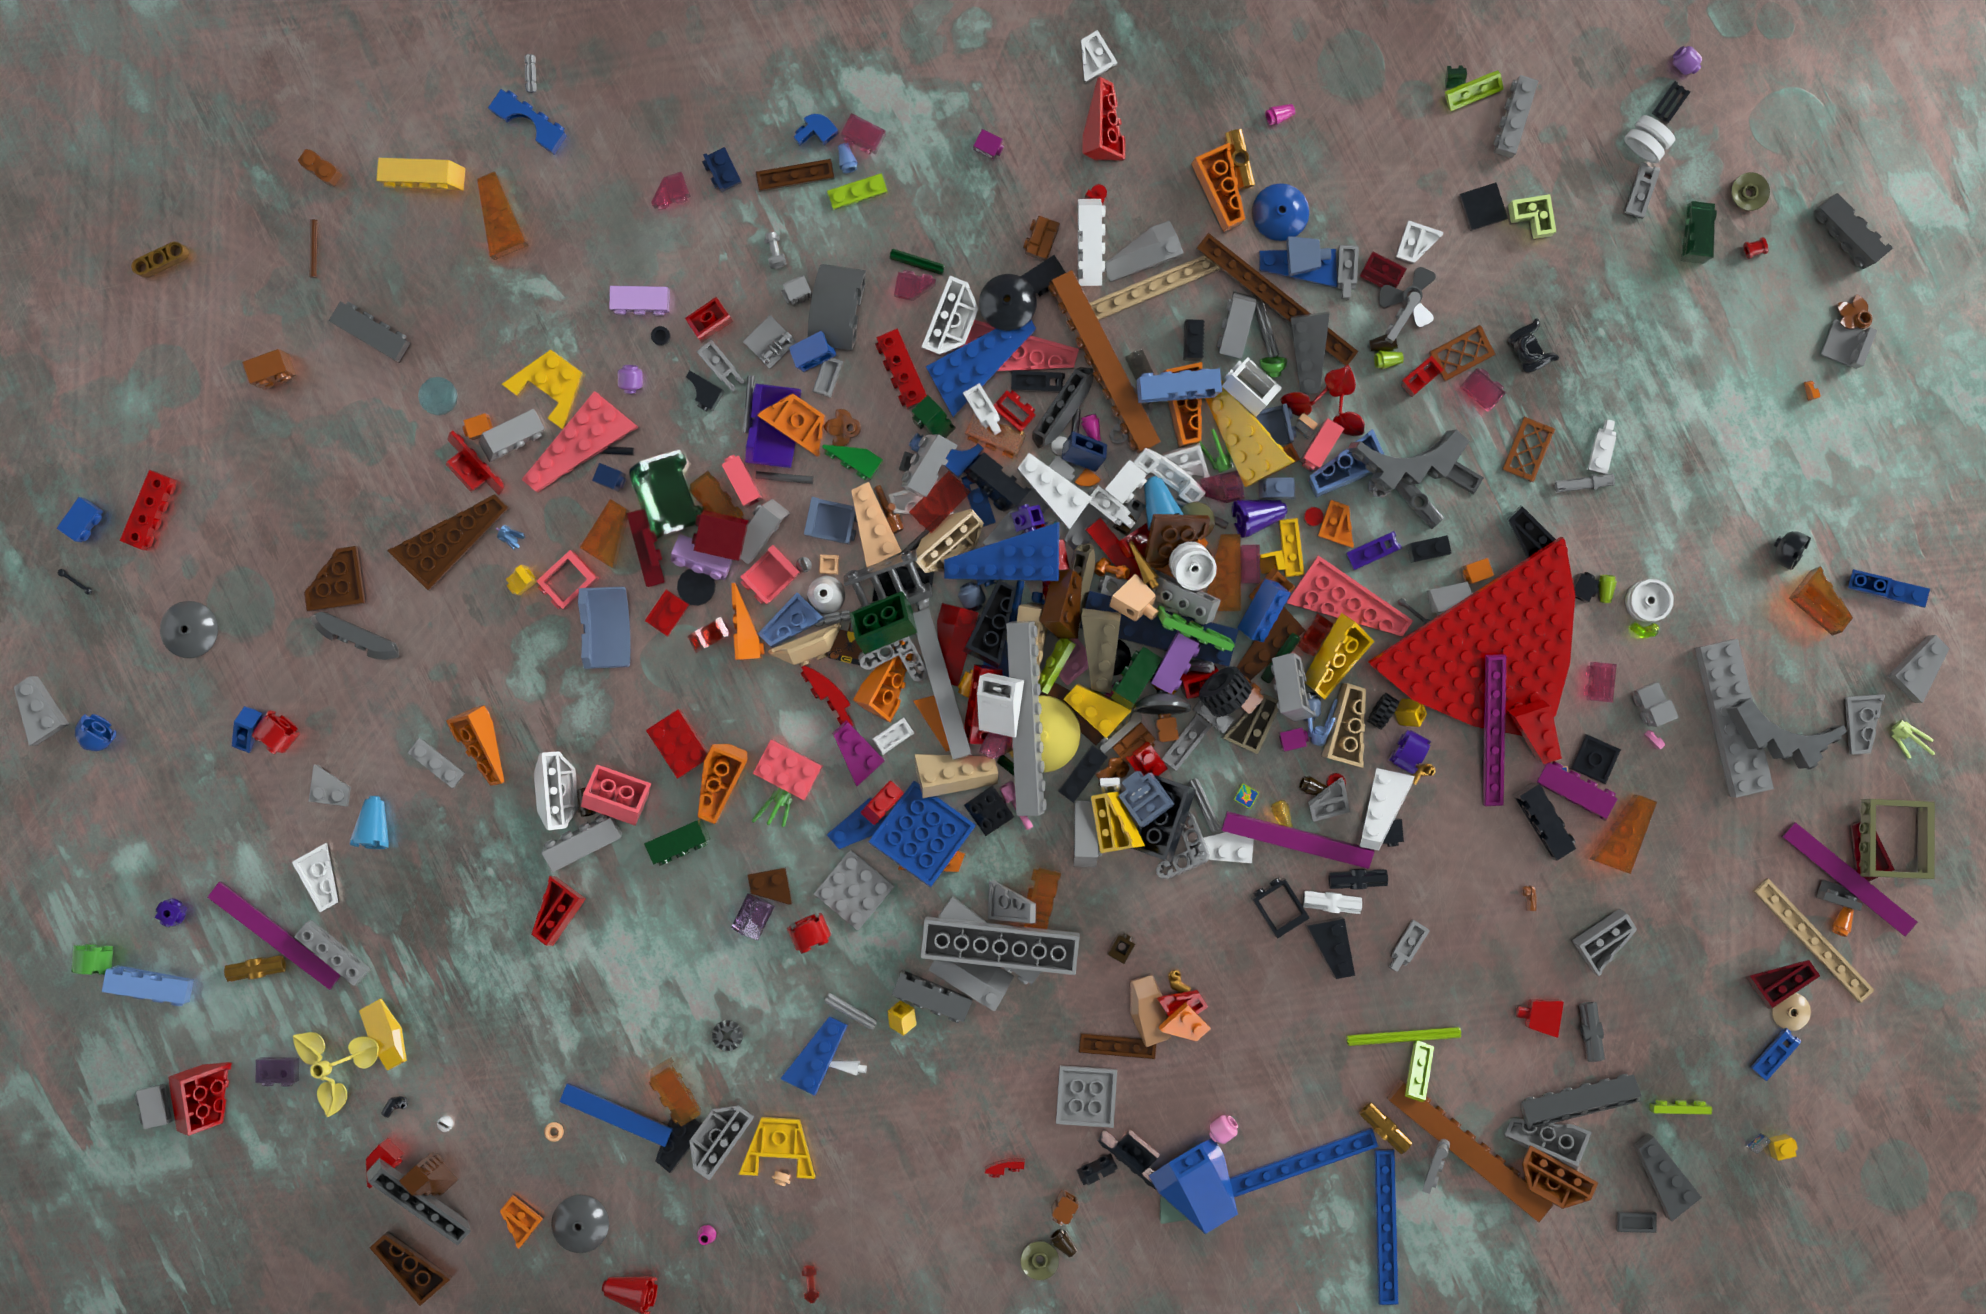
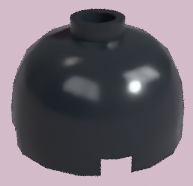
[1774,531,1811,570]

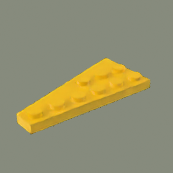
[1205,380,1295,487]

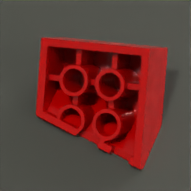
[168,1062,232,1136]

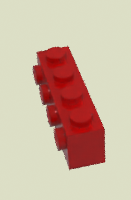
[875,328,927,409]
[119,470,176,551]
[964,664,1003,745]

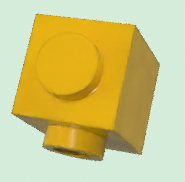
[1767,1134,1798,1161]

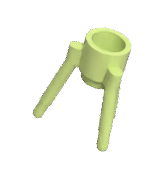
[1891,720,1935,759]

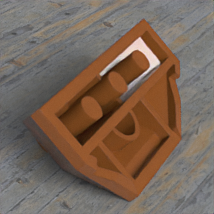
[1522,1145,1598,1209]

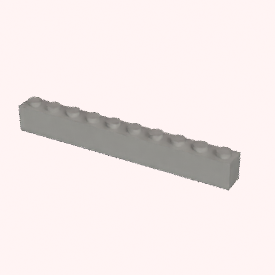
[1006,621,1046,816]

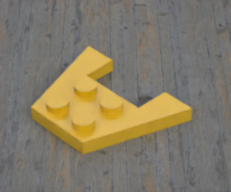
[502,350,583,429]
[739,1117,816,1179]

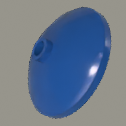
[1252,184,1309,241]

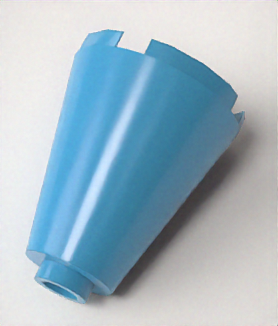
[1144,476,1184,531]
[349,796,389,849]

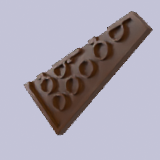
[387,494,509,591]

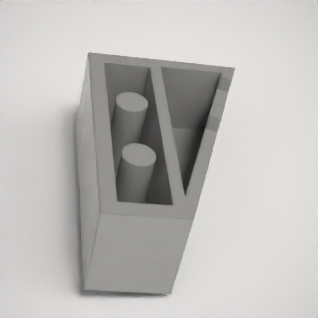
[1216,291,1256,359]
[479,409,545,462]
[741,499,790,564]
[1888,635,1950,703]
[1073,801,1102,867]

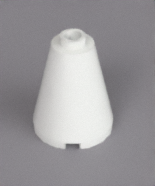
[807,576,845,614]

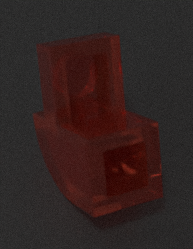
[1298,613,1334,657]
[687,617,730,653]

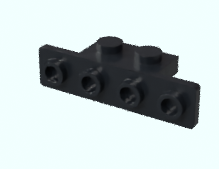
[1097,1130,1160,1190]

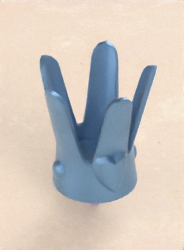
[496,525,525,550]

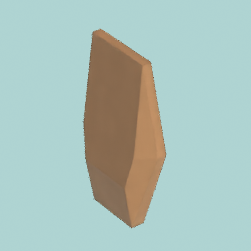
[1130,975,1171,1047]

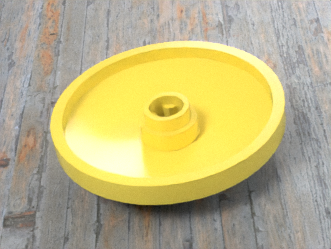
[1004,695,1081,772]

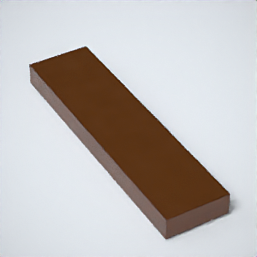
[756,159,835,192]
[1079,1033,1157,1059]

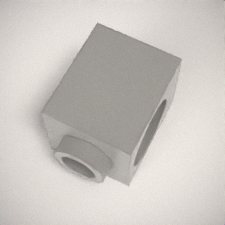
[1098,575,1127,596]

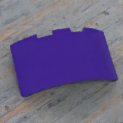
[745,384,801,468]

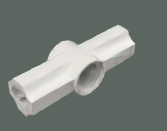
[1302,891,1362,914]

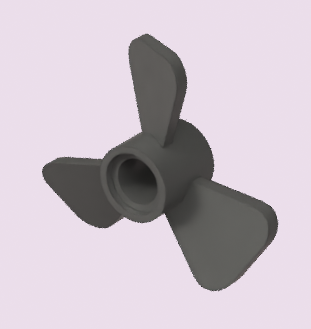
[1379,267,1436,327]

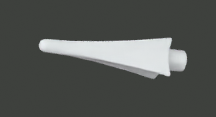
[829,1061,867,1076]

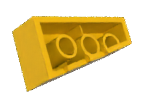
[376,158,465,191]
[1304,612,1374,700]

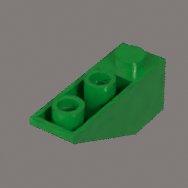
[822,445,883,480]

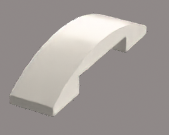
[1133,448,1206,503]

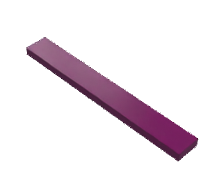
[1483,654,1506,806]
[1221,811,1375,869]
[1782,822,1918,937]
[207,882,341,990]

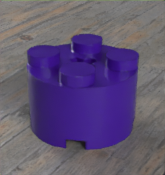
[1389,730,1431,775]

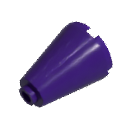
[1232,500,1287,538]

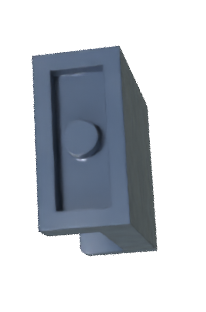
[1248,404,1297,445]
[804,497,857,545]

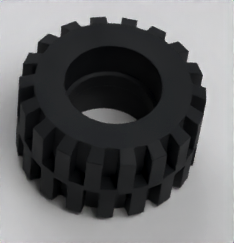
[1199,666,1252,717]

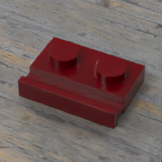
[1360,251,1407,288]

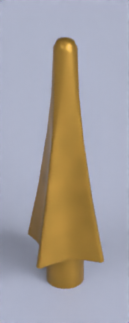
[1129,542,1160,589]

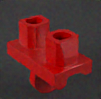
[1084,184,1107,205]

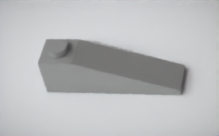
[1504,1118,1592,1171]

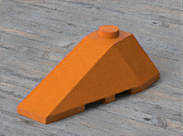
[731,583,765,660]
[853,640,913,723]
[446,705,504,786]
[698,744,747,824]

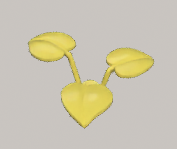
[293,1032,379,1117]

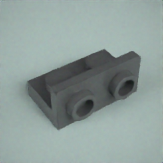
[1816,880,1863,911]

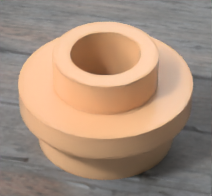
[544,1122,564,1142]
[771,1171,790,1187]

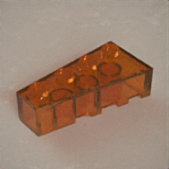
[477,171,529,261]
[1205,534,1241,612]
[1590,794,1657,874]
[1020,865,1061,929]

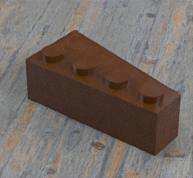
[399,1152,458,1195]
[369,1232,452,1306]

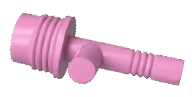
[999,781,1033,830]

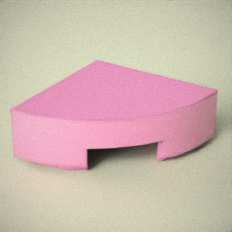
[1644,730,1665,749]

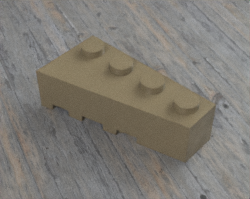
[1081,608,1121,693]

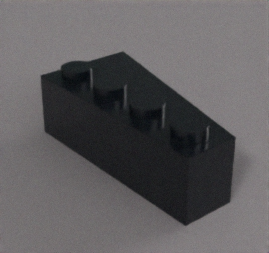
[963,579,1016,668]

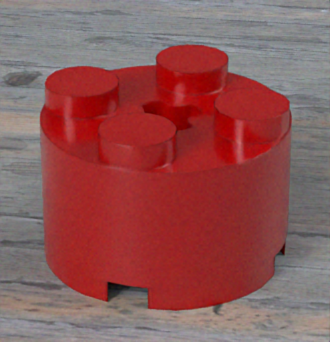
[252,710,300,754]
[787,913,831,954]

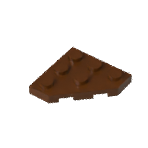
[1144,514,1210,568]
[304,546,365,612]

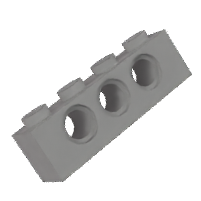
[295,920,371,986]

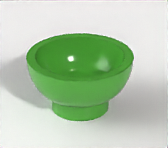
[1260,356,1287,377]

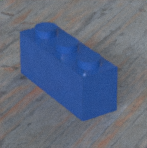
[1237,579,1291,642]

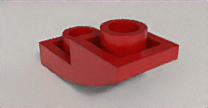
[985,1158,1025,1178]

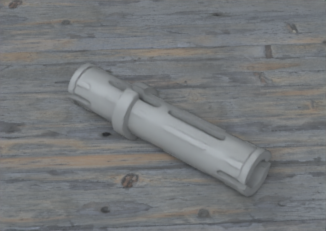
[1555,473,1615,493]

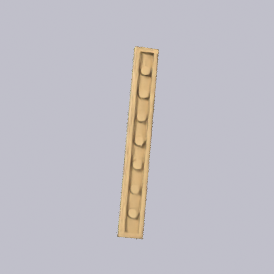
[1090,255,1221,320]
[1753,878,1874,1003]

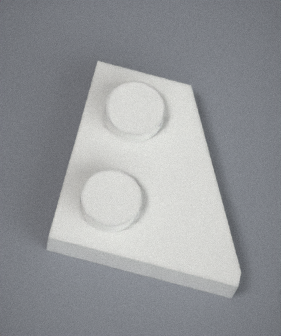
[1081,30,1117,83]
[1395,221,1443,264]
[1163,443,1210,479]

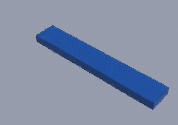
[559,1083,673,1147]

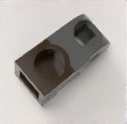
[1113,497,1146,536]

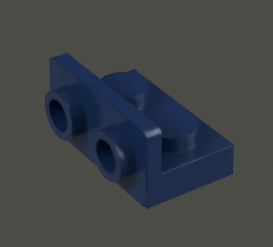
[702,147,742,192]

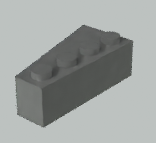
[1814,193,1893,269]

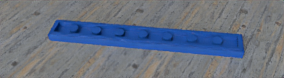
[1229,1128,1379,1197]
[1374,1149,1398,1305]

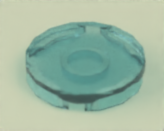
[418,377,458,416]

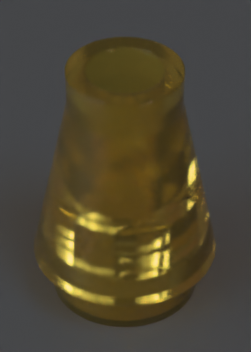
[1271,800,1293,828]

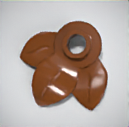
[1838,294,1873,329]
[824,409,861,446]
[1096,758,1130,787]

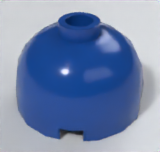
[75,714,116,751]

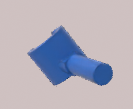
[1031,592,1045,604]

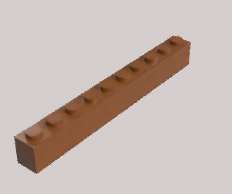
[1049,270,1161,454]
[1387,1080,1553,1222]

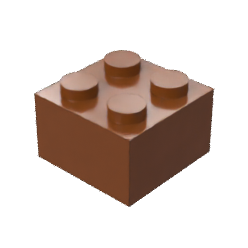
[242,349,296,390]

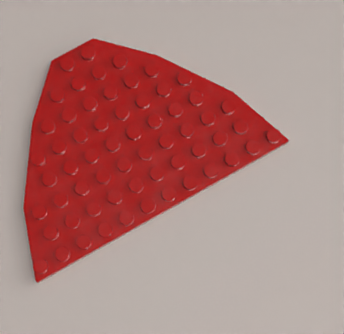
[1368,537,1575,736]

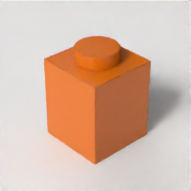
[462,413,493,440]
[1462,558,1494,584]

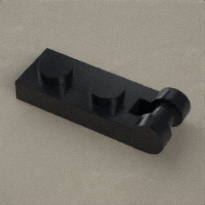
[1011,370,1065,393]

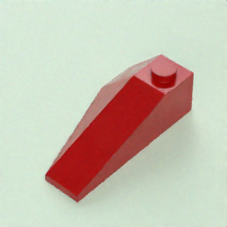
[937,603,979,687]

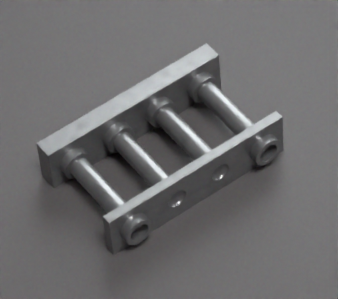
[844,549,933,609]

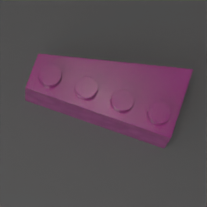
[1537,761,1618,821]

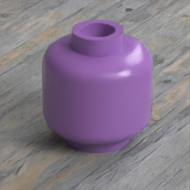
[1673,46,1702,75]
[618,365,643,394]

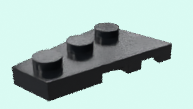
[872,566,934,602]
[655,1103,702,1173]

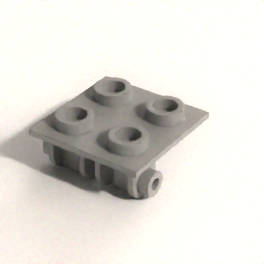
[743,315,797,369]

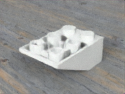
[977,673,1024,737]

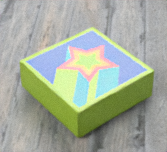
[1233,783,1259,809]

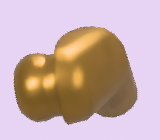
[1411,763,1436,785]
[1168,970,1191,993]

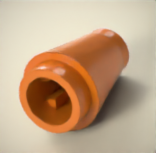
[1832,907,1854,937]

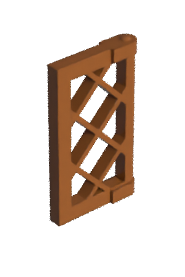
[1429,325,1496,382]
[1502,416,1556,482]

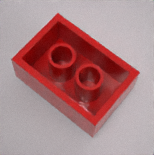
[646,709,708,779]

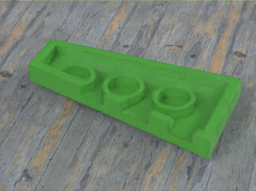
[1157,605,1235,652]

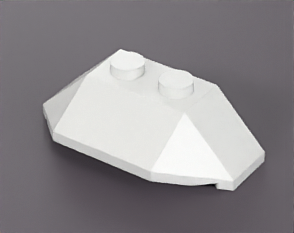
[922,276,979,355]
[534,751,578,830]

